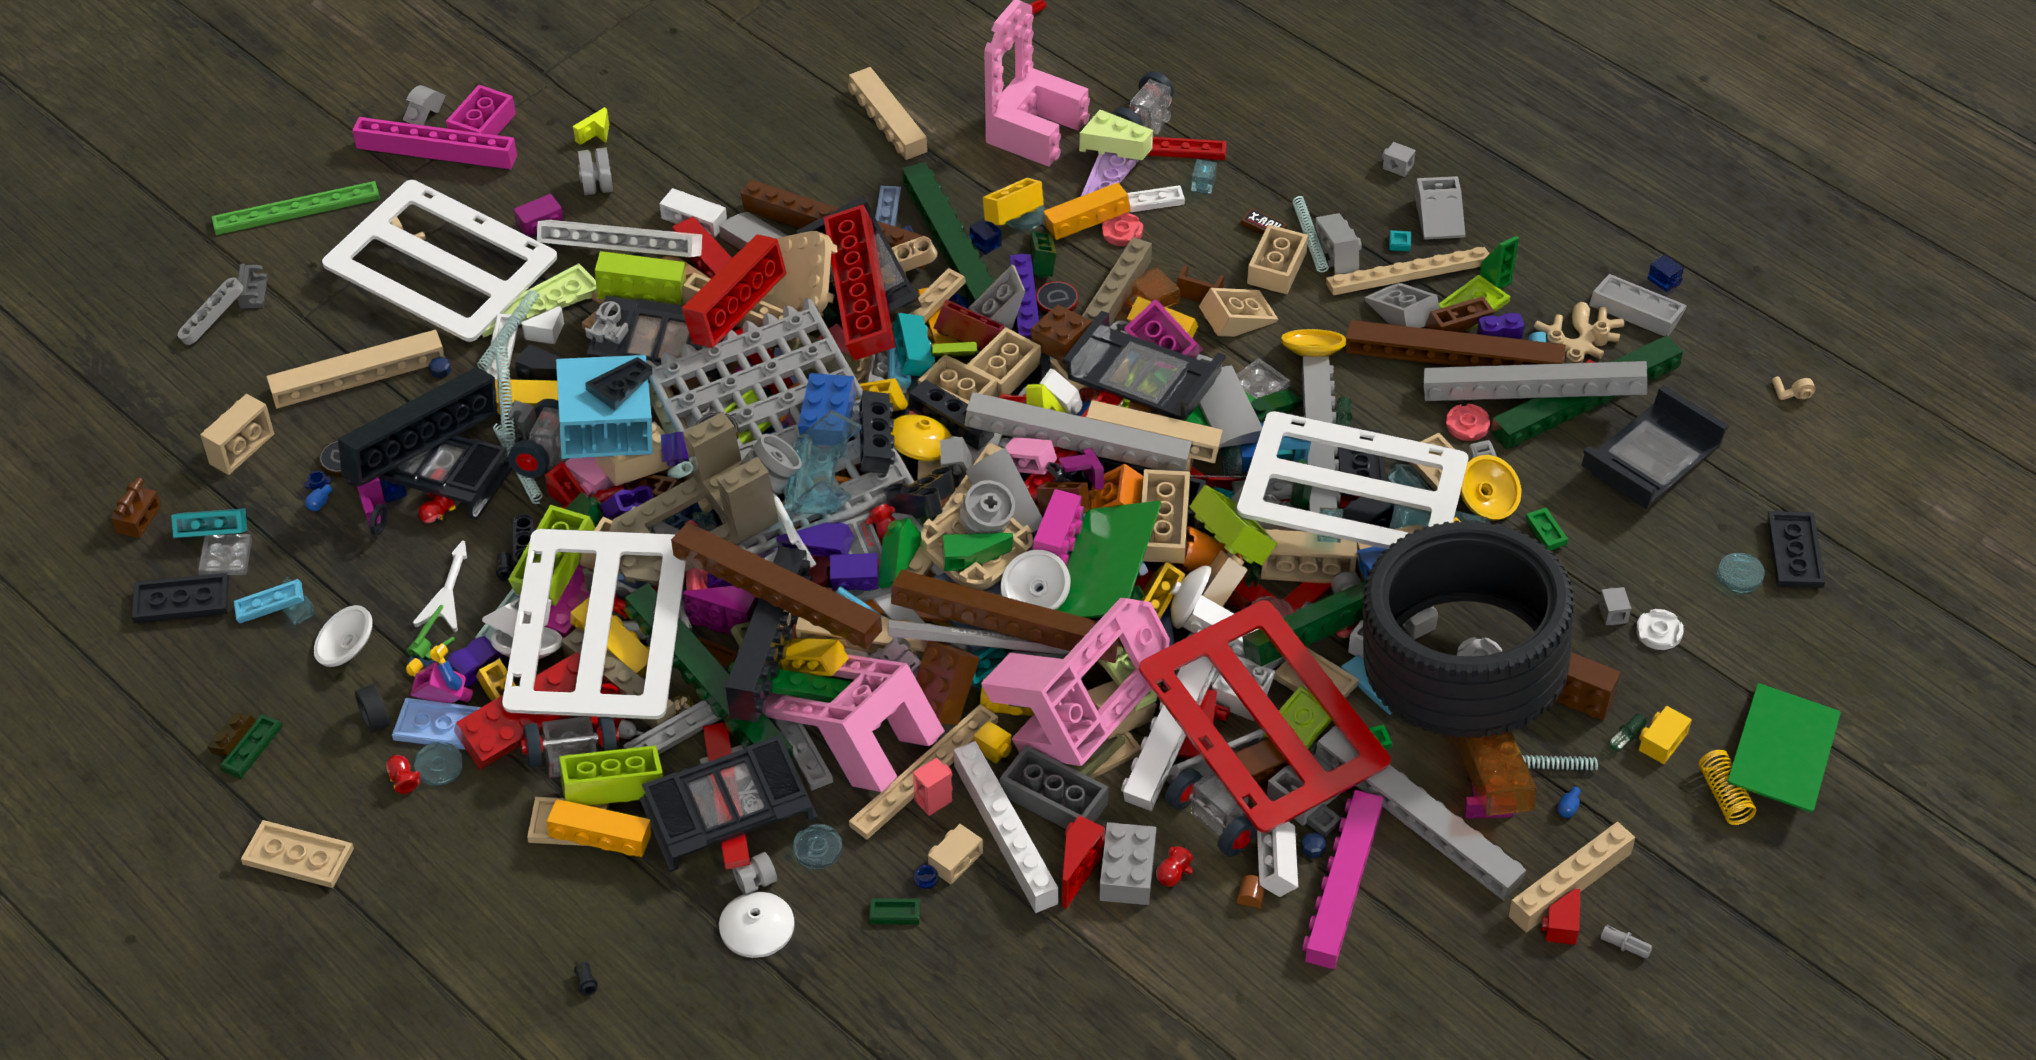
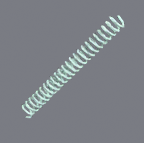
[1292,196,1329,272]
[477,290,540,372]
[495,346,516,441]
[493,423,543,504]
[667,461,693,479]
[1477,753,1598,771]

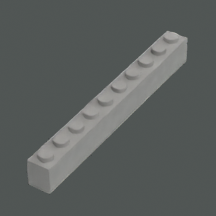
[1302,356,1341,516]
[1424,361,1647,401]
[965,392,1192,471]
[1315,725,1526,901]

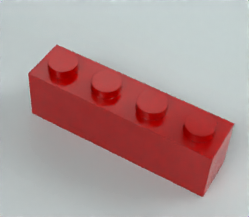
[672,217,732,279]

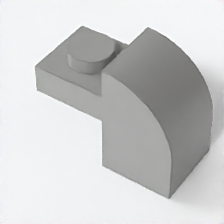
[403,85,446,126]

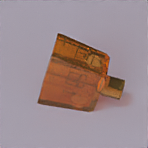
[1127,266,1180,309]

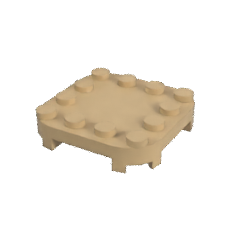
[761,231,837,316]
[920,493,1033,591]

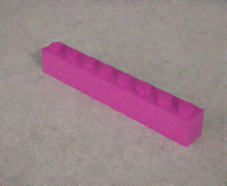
[352,117,517,169]
[1302,790,1384,970]

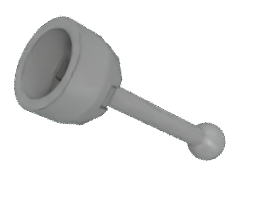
[618,719,644,740]

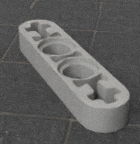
[177,277,243,345]

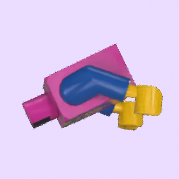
[406,644,473,704]

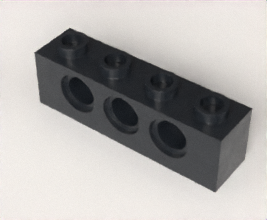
[908,379,995,450]
[859,391,895,474]

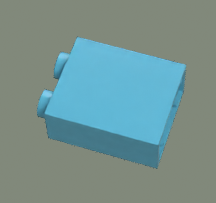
[556,355,653,459]

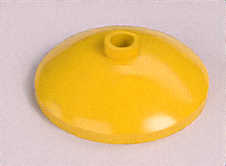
[1281,329,1346,357]
[891,414,952,461]
[1460,455,1521,520]

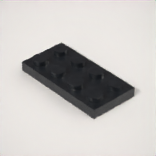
[1337,430,1386,496]
[1767,511,1825,588]
[132,573,229,623]

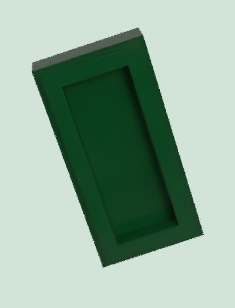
[869,898,920,924]

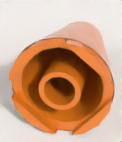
[1177,527,1243,572]

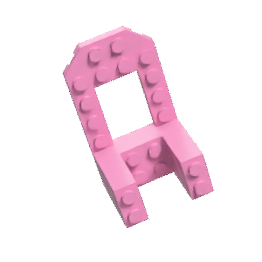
[984,0,1090,167]
[981,598,1170,766]
[764,655,945,792]

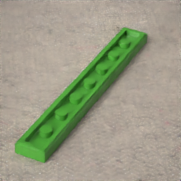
[212,181,380,235]

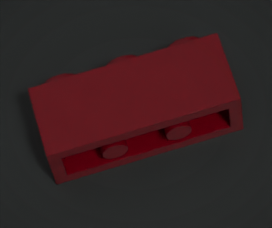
[933,300,1005,352]

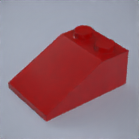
[1062,815,1105,909]

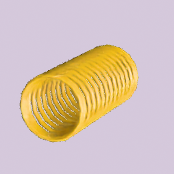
[1698,750,1756,825]

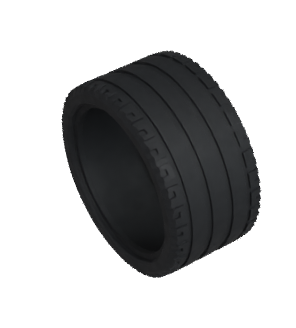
[1363,520,1574,738]

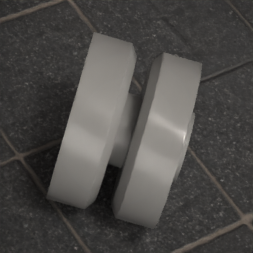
[578,147,613,196]
[742,434,802,492]
[959,480,1015,534]

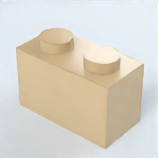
[928,824,983,885]

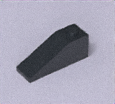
[515,344,564,381]

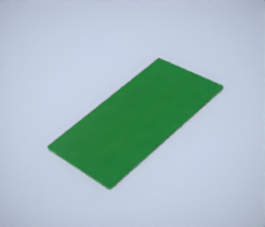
[1057,501,1161,618]
[1727,683,1841,813]

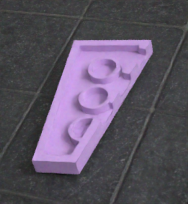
[1081,152,1139,196]

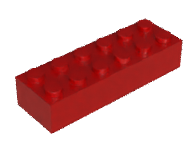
[682,234,787,348]
[454,652,581,770]

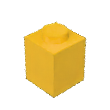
[974,720,1012,764]

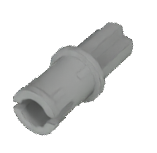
[1601,925,1652,958]

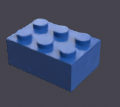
[798,373,857,446]

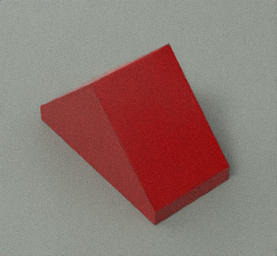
[545,461,587,506]

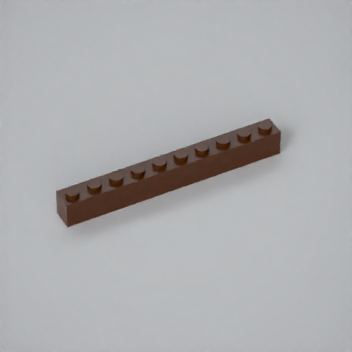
[741,179,931,269]
[1346,320,1566,367]
[671,522,882,649]
[891,570,1124,663]

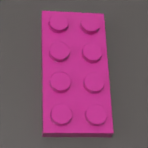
[544,563,593,638]

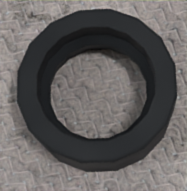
[355,684,389,732]

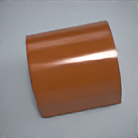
[1237,875,1266,909]

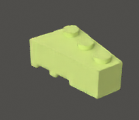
[1079,110,1153,160]

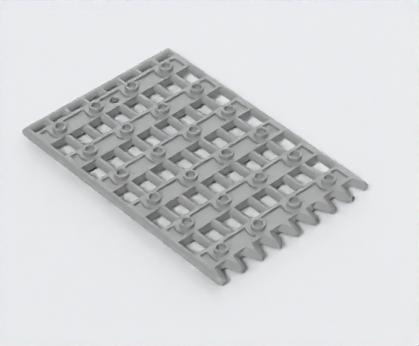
[646,298,914,555]

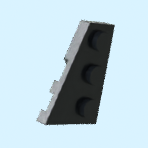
[585,357,652,410]

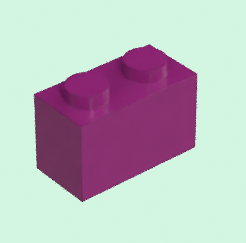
[514,194,564,237]

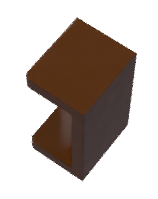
[1176,265,1224,303]

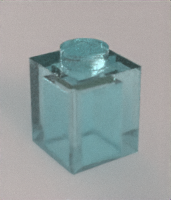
[1191,159,1217,194]

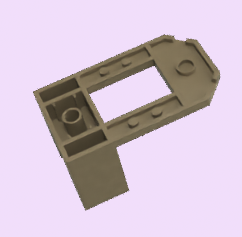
[609,412,779,586]

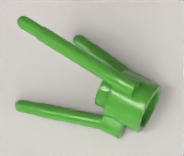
[407,605,455,660]

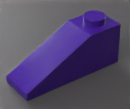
[776,522,854,558]

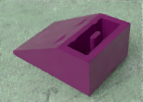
[683,586,759,636]

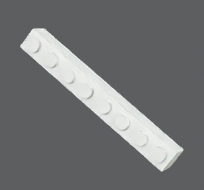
[537,220,702,257]
[1121,629,1217,811]
[954,741,1058,913]

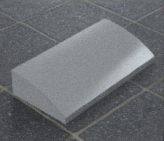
[719,212,787,250]
[1589,274,1687,336]
[1199,365,1262,447]
[965,447,1043,536]
[1167,729,1264,784]

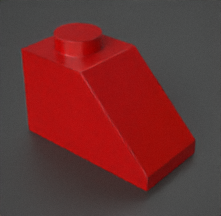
[1541,888,1580,945]

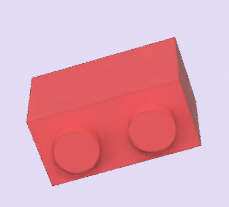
[913,758,953,816]

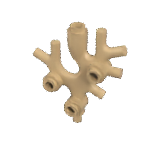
[1534,302,1624,364]

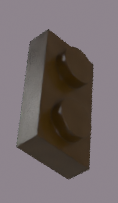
[207,713,256,755]

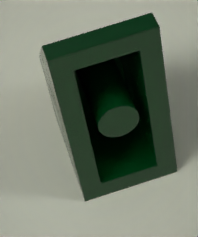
[565,492,604,528]

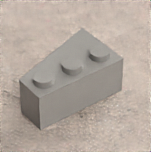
[1316,213,1362,276]

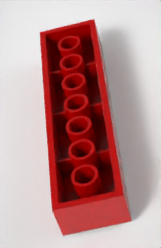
[824,204,895,361]

